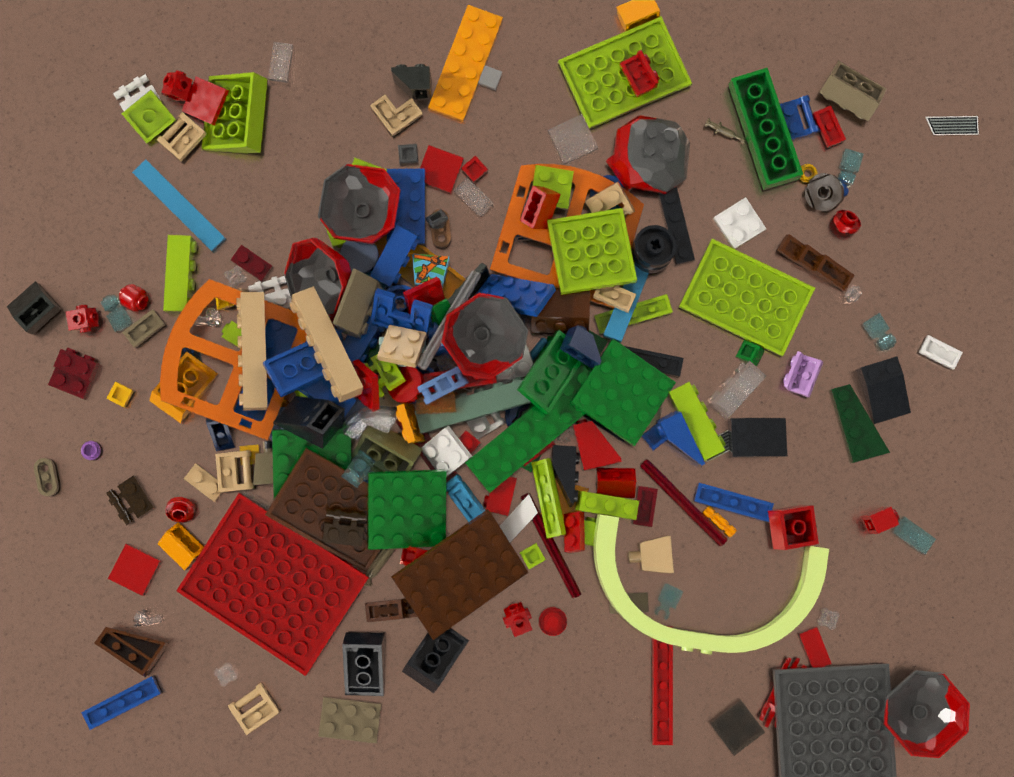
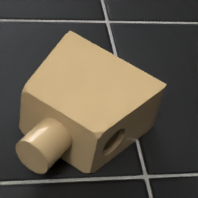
[628,536,674,573]

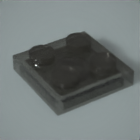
[710,700,765,756]

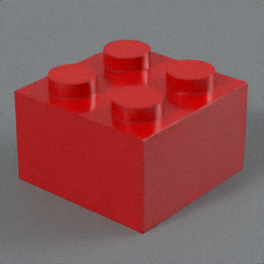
[768,505,819,550]

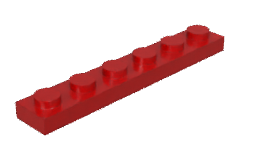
[652,626,673,745]

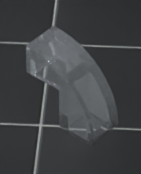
[342,405,397,440]

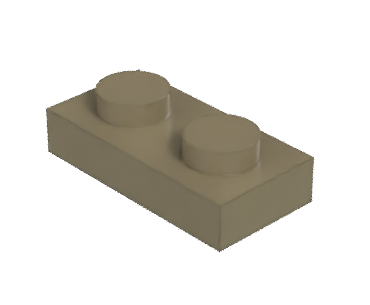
[122,309,166,348]

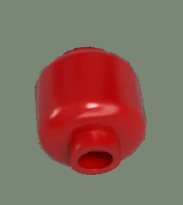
[119,284,149,312]

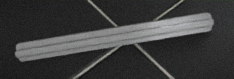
[417,270,481,370]

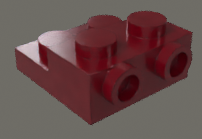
[48,347,100,399]

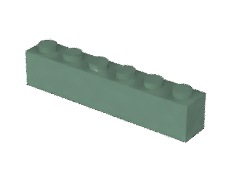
[415,376,532,434]

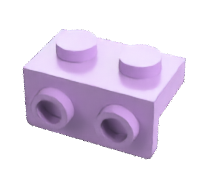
[784,351,823,398]

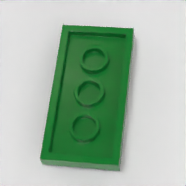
[517,330,582,414]

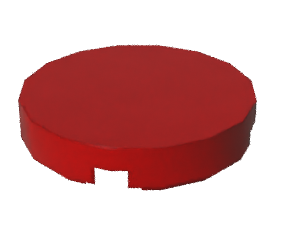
[388,366,425,404]

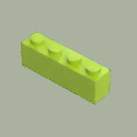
[163,235,197,314]
[668,382,726,461]

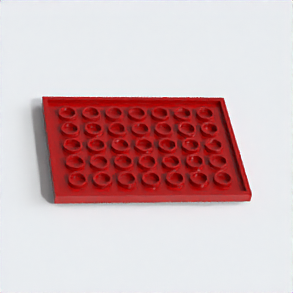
[176,493,369,676]

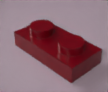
[231,245,273,282]
[632,486,658,527]

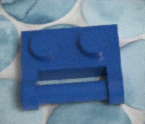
[780,95,820,140]

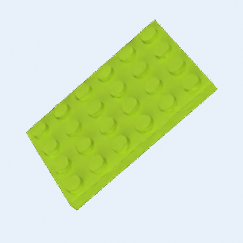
[558,16,692,130]
[679,239,815,357]

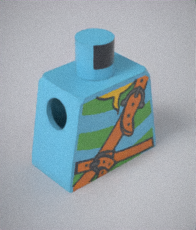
[412,254,450,288]

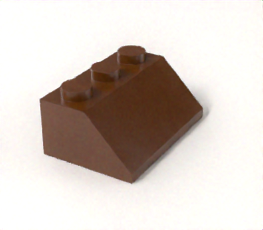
[531,288,590,333]

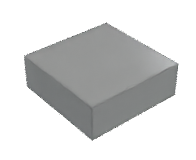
[478,66,502,91]

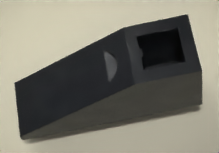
[551,445,580,507]

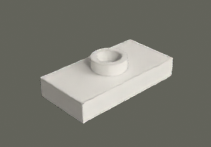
[919,335,963,370]

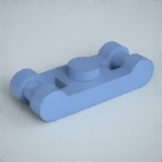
[417,366,469,405]

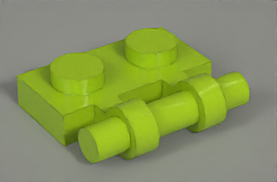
[364,354,406,398]

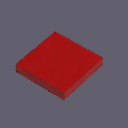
[182,76,229,126]
[420,145,464,194]
[108,544,161,596]

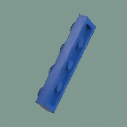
[694,483,774,522]
[81,676,162,730]

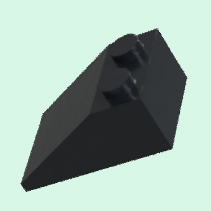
[856,356,911,424]
[728,418,788,458]
[402,628,469,693]
[342,632,385,696]

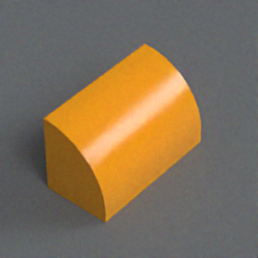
[616,0,660,32]
[158,522,204,571]

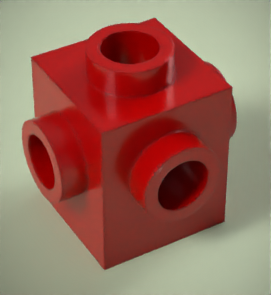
[161,70,193,101]
[66,305,99,333]
[503,602,532,637]

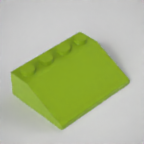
[201,72,268,153]

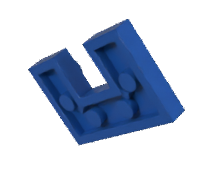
[371,288,433,336]

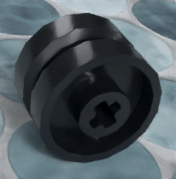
[631,225,677,273]

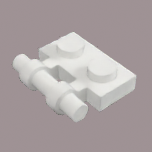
[113,74,163,111]
[248,276,291,309]

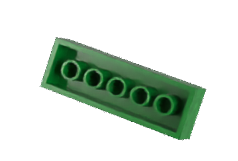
[728,67,803,191]

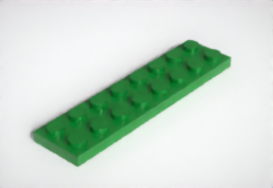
[465,365,590,493]

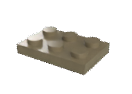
[318,696,382,744]

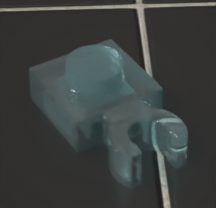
[654,583,683,620]

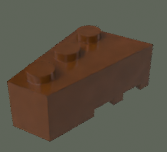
[94,627,169,677]

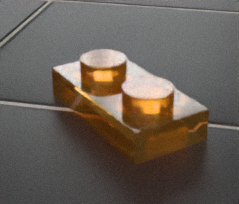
[416,392,456,414]

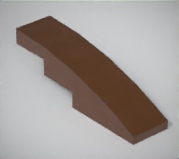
[777,234,855,291]
[365,598,417,622]

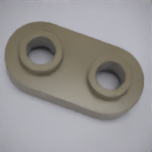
[34,458,59,496]

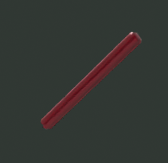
[640,459,728,546]
[521,493,581,599]

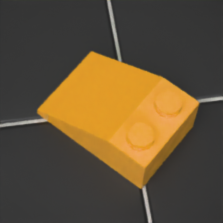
[149,352,218,423]

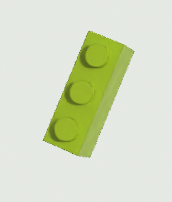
[575,491,639,520]

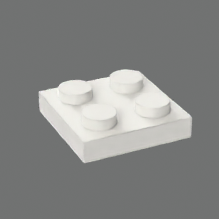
[713,197,766,249]
[421,426,472,477]

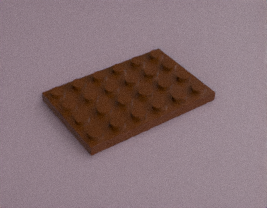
[265,447,380,572]
[391,509,529,640]

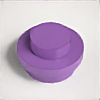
[81,441,101,460]

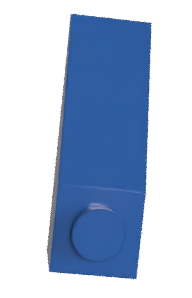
[656,410,705,465]

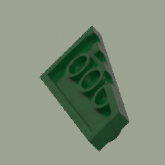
[830,384,890,463]

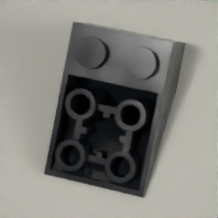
[273,396,345,449]

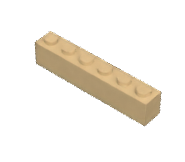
[290,286,363,403]
[237,292,267,411]

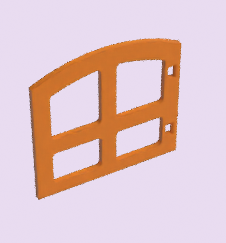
[490,164,644,309]
[160,279,307,441]

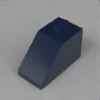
[560,325,602,368]
[206,418,235,451]

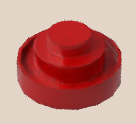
[833,210,861,234]
[165,497,195,523]
[539,607,567,636]

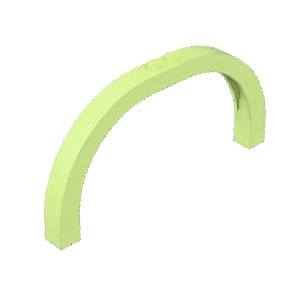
[593,514,829,655]

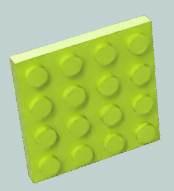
[547,208,637,295]

